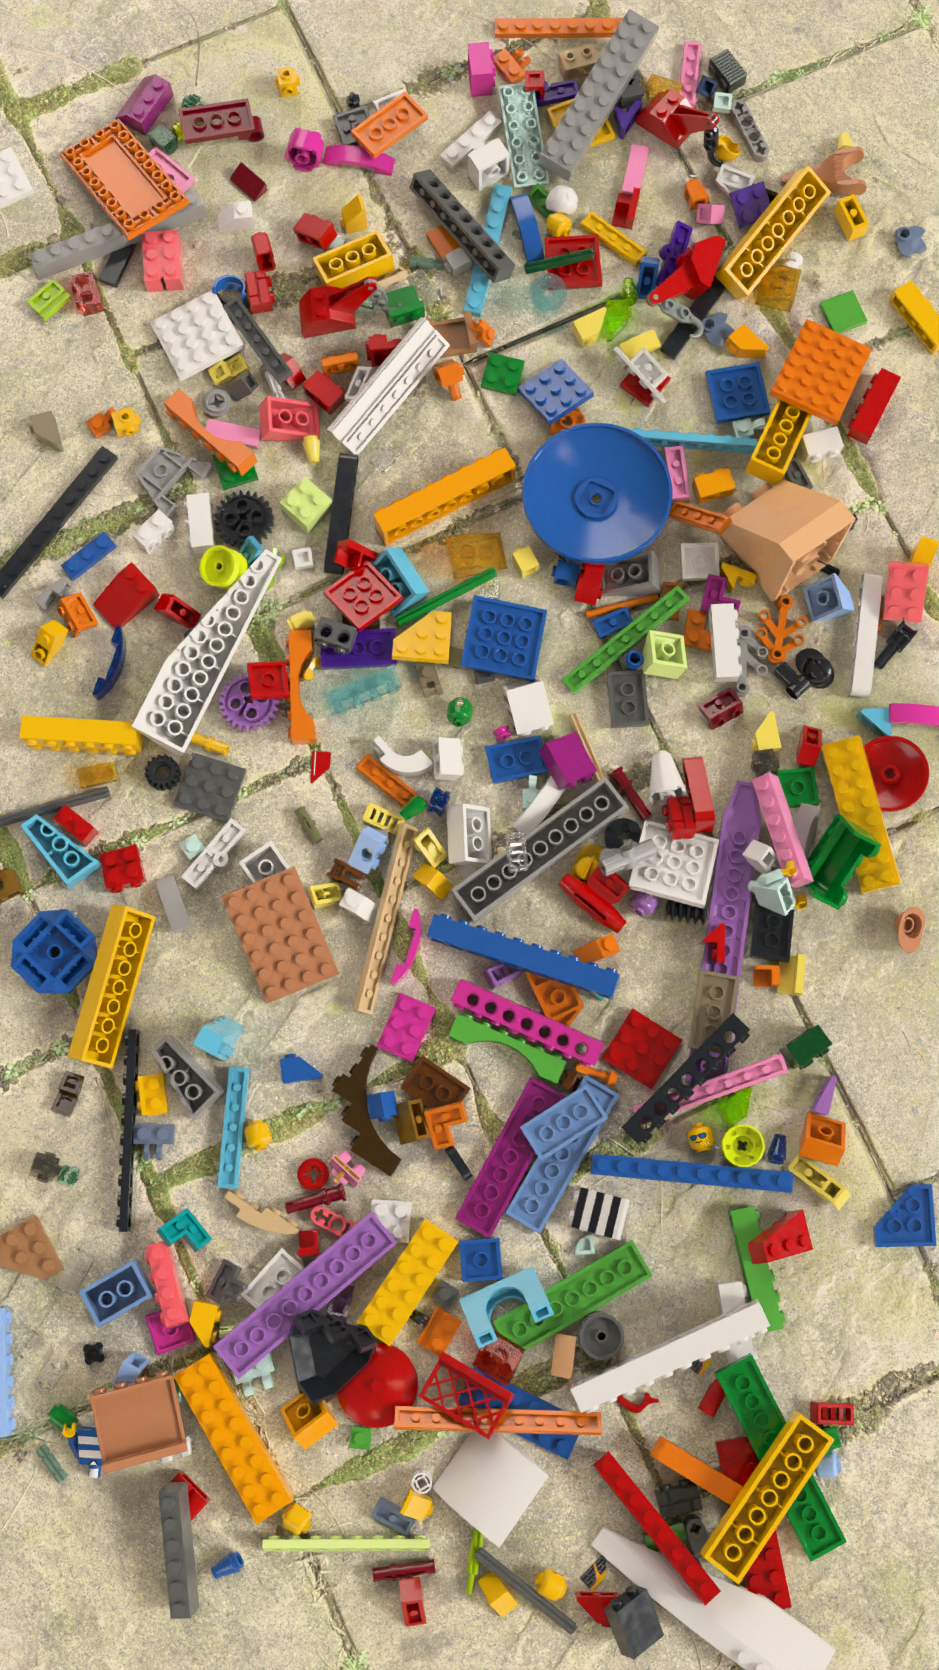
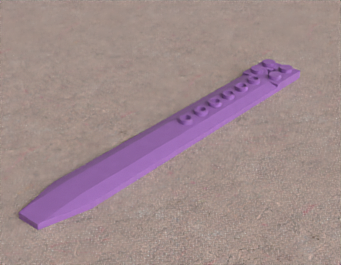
[685,781,761,1084]

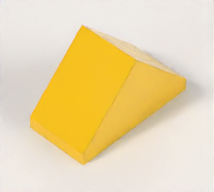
[412,862,454,901]
[477,1570,519,1617]

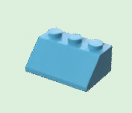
[372,547,430,616]

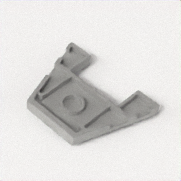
[135,446,213,518]

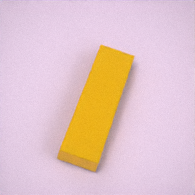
[580,211,647,267]

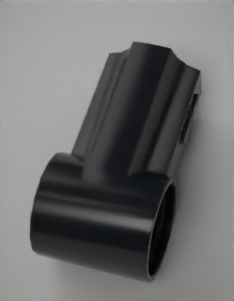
[772,661,811,700]

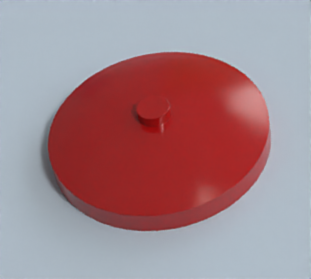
[864,736,930,812]
[337,1342,418,1428]

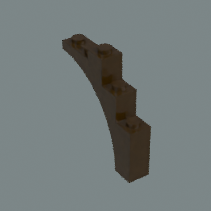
[332,1044,402,1177]

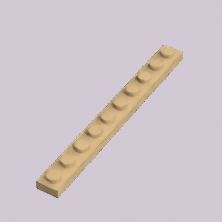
[353,823,418,1015]

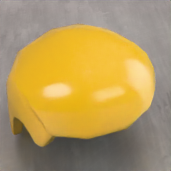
[715,135,742,162]

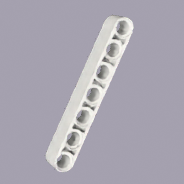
[849,573,883,698]

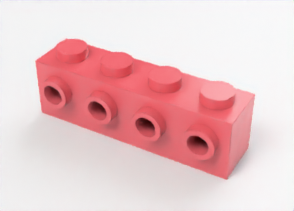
[144,1241,190,1328]

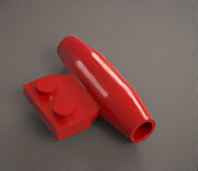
[557,865,631,934]

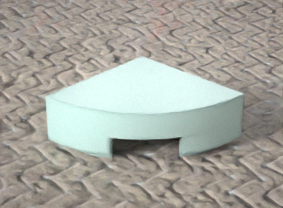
[574,1233,595,1255]

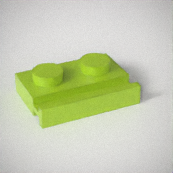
[26,278,72,322]

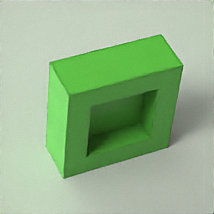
[349,1426,372,1450]

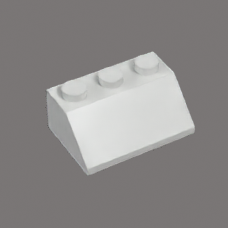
[447,803,492,866]

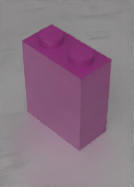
[539,732,597,790]

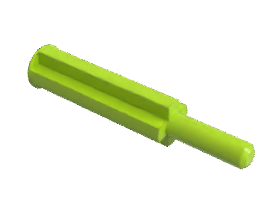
[466,1527,484,1595]

